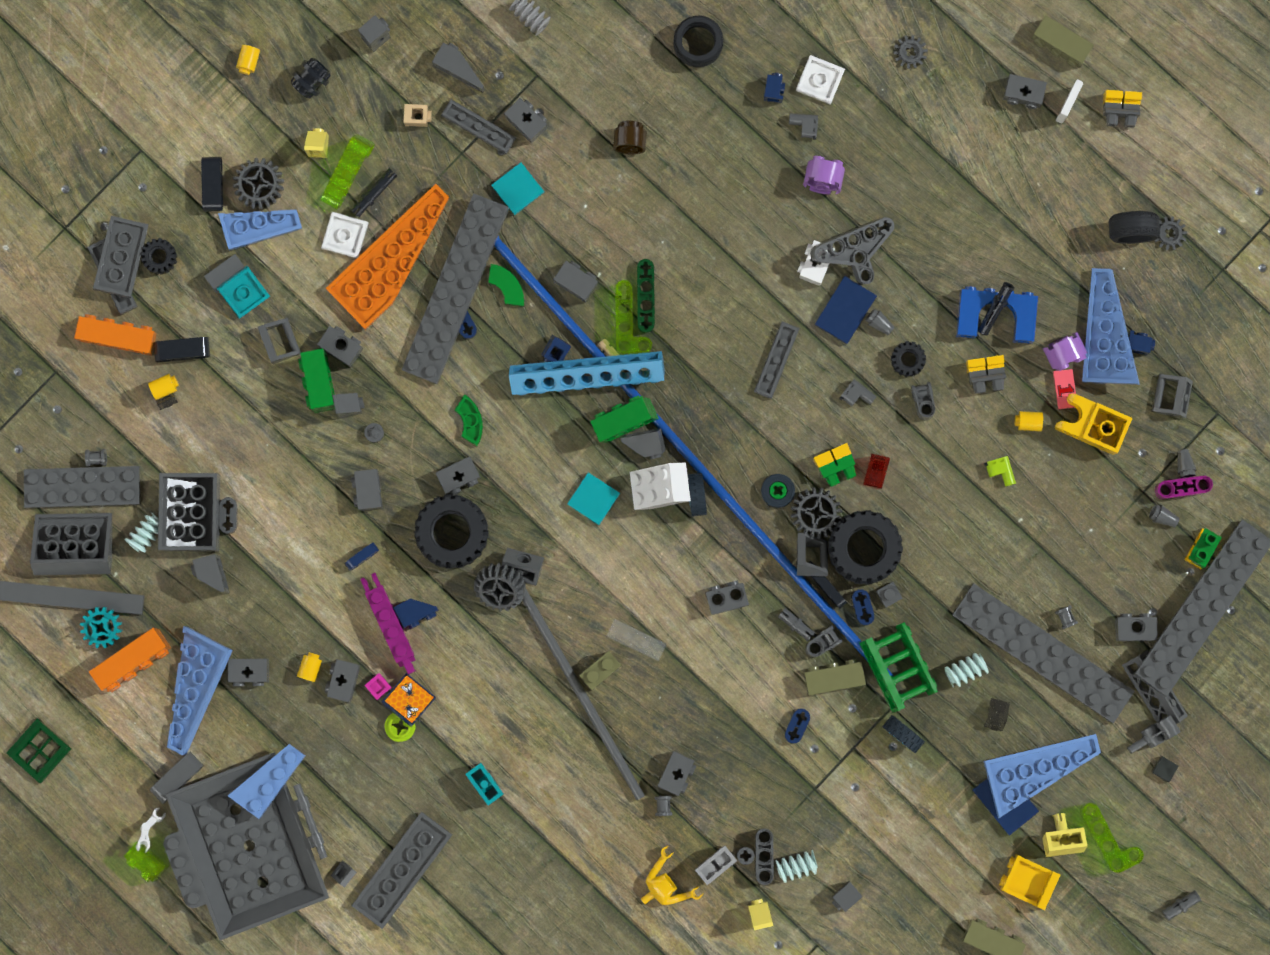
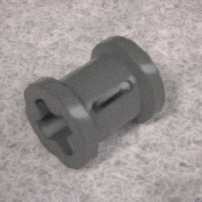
[85,449,107,467]
[1055,605,1078,629]
[655,796,672,816]
[737,847,755,865]

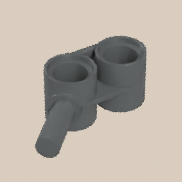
[1127,715,1181,754]

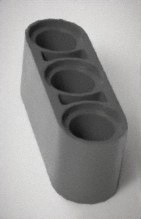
[150,751,204,804]
[755,828,774,885]

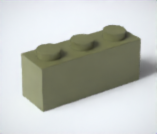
[1032,15,1094,68]
[804,659,866,696]
[961,918,1026,955]

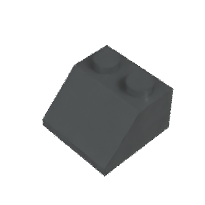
[191,554,230,594]

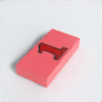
[1053,369,1076,410]

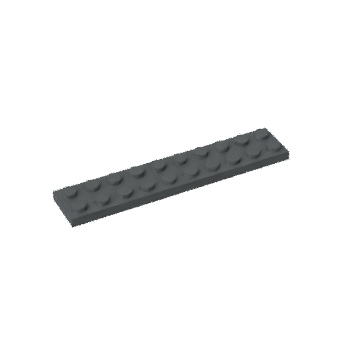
[402,193,509,385]
[1134,519,1270,697]
[952,583,1135,723]

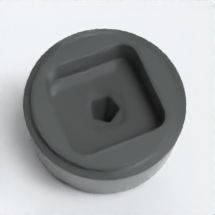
[364,423,384,443]

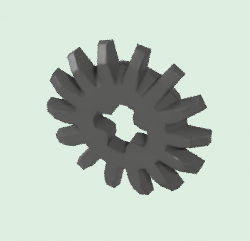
[893,35,928,69]
[1154,216,1187,250]

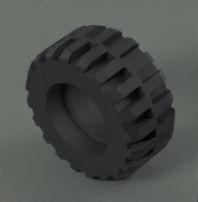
[414,494,489,569]
[828,510,903,585]

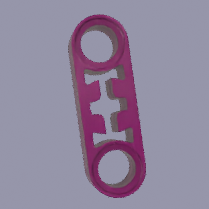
[1155,476,1213,500]

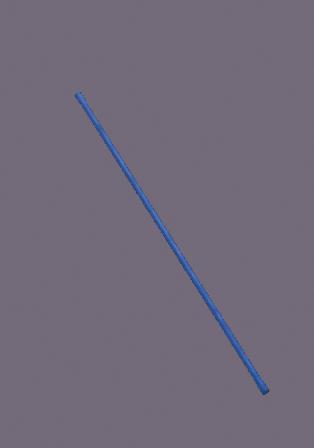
[494,236,894,677]

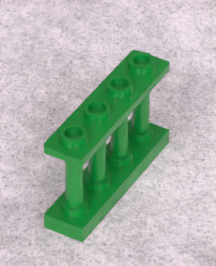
[859,622,938,713]

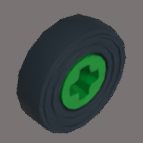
[761,474,795,508]

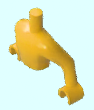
[641,845,704,905]

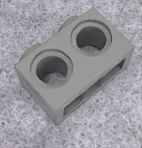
[695,845,737,885]

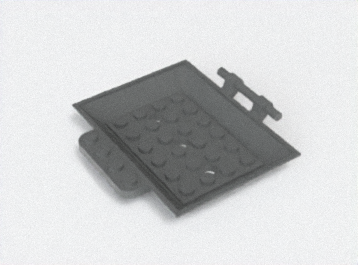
[164,752,329,940]

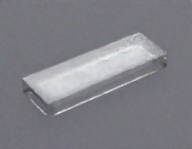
[606,619,667,661]

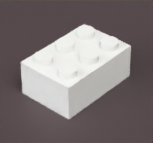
[630,463,691,510]

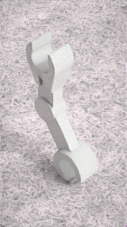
[136,808,166,853]

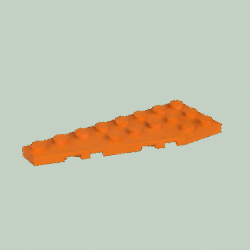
[326,184,449,330]

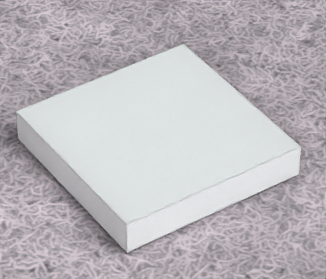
[796,55,845,105]
[1056,79,1083,124]
[321,212,369,259]

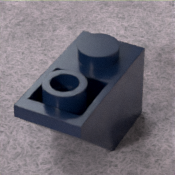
[393,598,439,630]

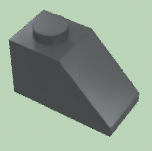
[333,393,365,418]
[621,428,666,459]

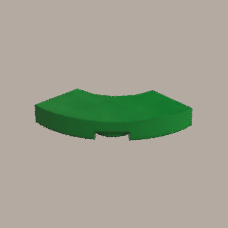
[488,264,524,307]
[455,394,483,447]

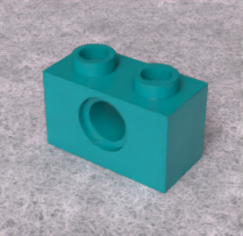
[465,763,504,806]

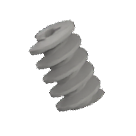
[509,0,551,36]

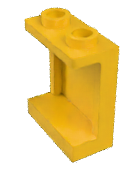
[999,855,1060,910]

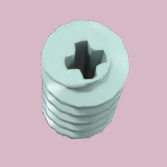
[124,511,159,553]
[945,653,989,688]
[775,850,818,883]

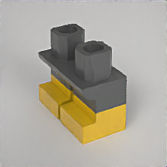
[1103,90,1142,128]
[966,355,1006,394]

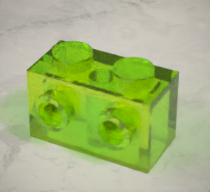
[124,841,169,882]

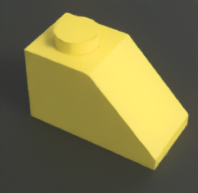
[304,128,329,158]
[748,899,773,930]

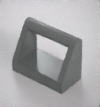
[258,318,301,365]
[1152,374,1193,418]
[797,533,828,576]

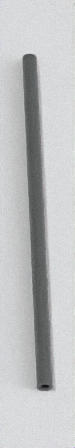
[522,589,645,800]

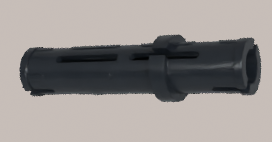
[350,168,398,218]
[978,282,1014,335]

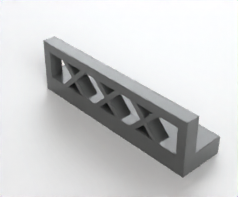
[1122,650,1188,724]

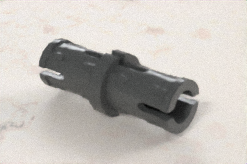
[778,608,815,642]
[1162,890,1201,921]

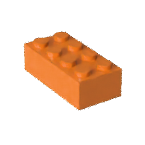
[89,628,171,692]

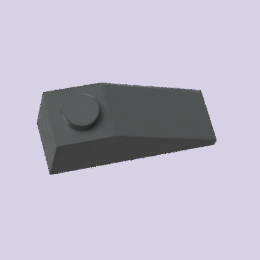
[432,43,485,93]

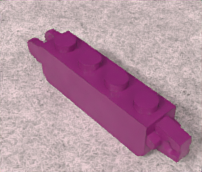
[360,573,416,675]

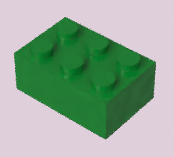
[298,348,335,413]
[590,395,659,443]

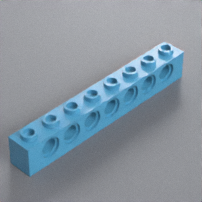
[509,351,665,396]

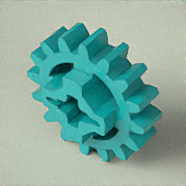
[80,607,123,648]

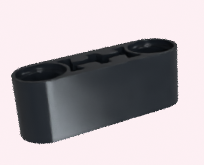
[201,157,223,212]
[153,337,210,362]

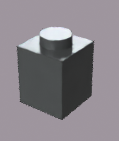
[831,881,863,912]

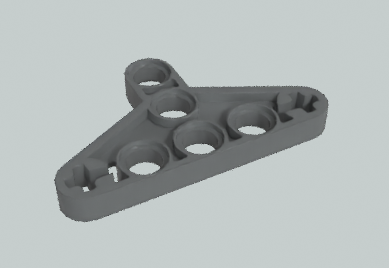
[810,217,894,284]

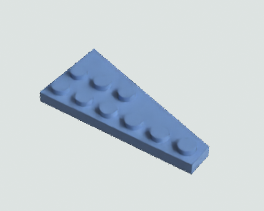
[1082,268,1140,385]
[167,626,233,756]
[984,734,1101,818]

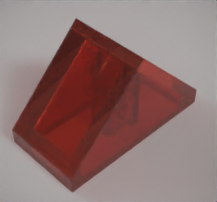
[863,453,890,489]

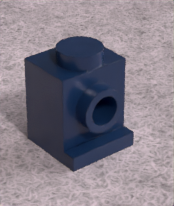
[763,73,785,103]
[1128,330,1155,355]
[541,334,571,362]

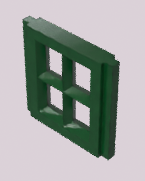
[6,718,72,784]

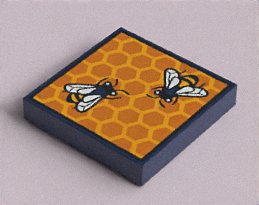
[382,673,436,727]

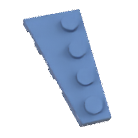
[218,210,302,251]

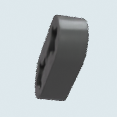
[219,497,238,534]

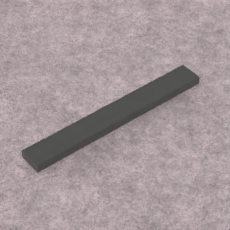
[0,581,145,615]

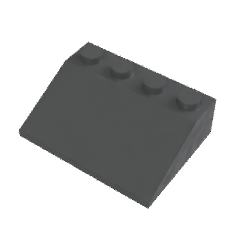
[158,473,220,552]
[30,513,112,575]

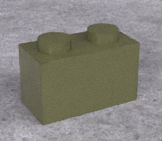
[579,651,621,690]

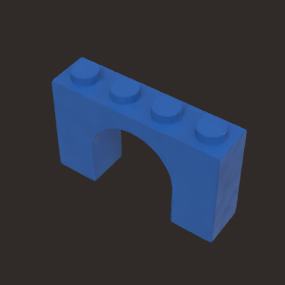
[956,286,1038,344]

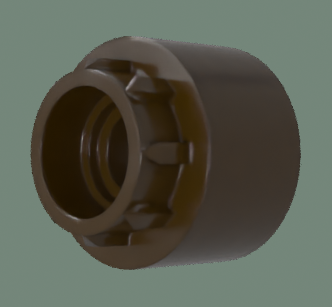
[613,120,647,155]

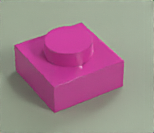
[364,673,392,700]

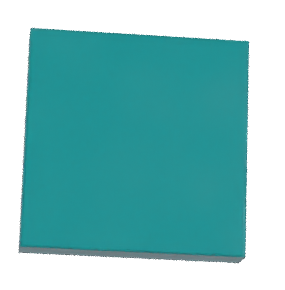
[491,162,545,216]
[217,266,270,319]
[567,472,620,525]

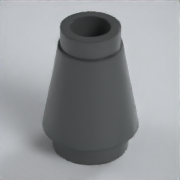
[865,309,894,336]
[1177,449,1197,479]
[1149,504,1179,528]

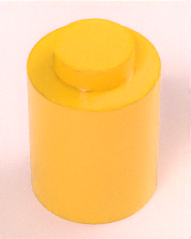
[236,45,260,75]
[148,374,179,400]
[1014,411,1043,431]
[297,652,322,682]

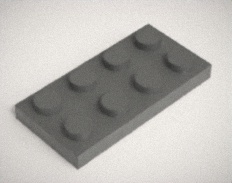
[93,216,149,298]

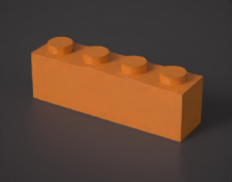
[74,314,157,356]

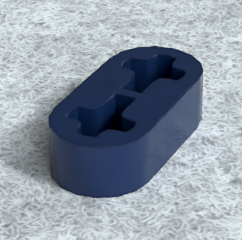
[459,311,477,339]
[344,542,379,571]
[852,589,875,626]
[785,709,810,744]

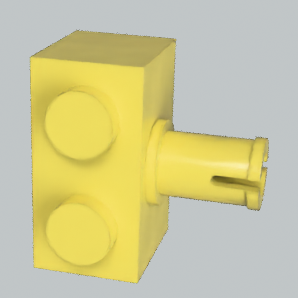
[1042,813,1087,857]

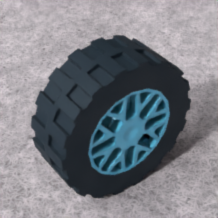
[687,473,707,517]
[882,715,925,754]

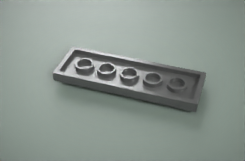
[24,466,141,508]
[352,812,453,929]

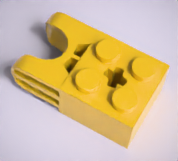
[1055,393,1132,455]

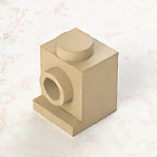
[404,104,432,127]

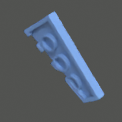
[228,744,306,819]

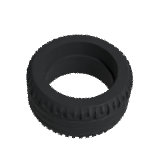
[673,15,723,67]
[1109,211,1160,244]

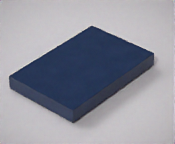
[815,276,877,345]
[972,777,1039,836]

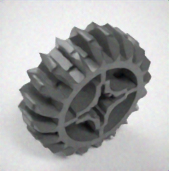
[233,158,284,209]
[790,487,842,539]
[474,563,526,612]

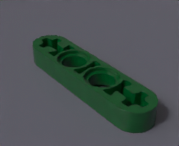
[637,259,655,334]

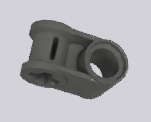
[911,382,936,420]
[805,626,843,658]

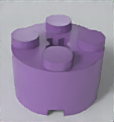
[803,156,845,195]
[1042,332,1087,371]

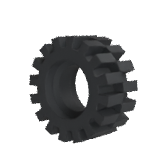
[141,238,177,275]
[891,341,926,377]

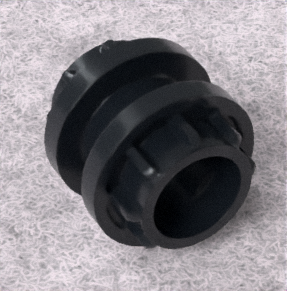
[291,58,331,99]

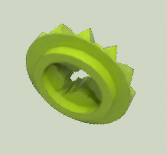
[385,713,415,742]

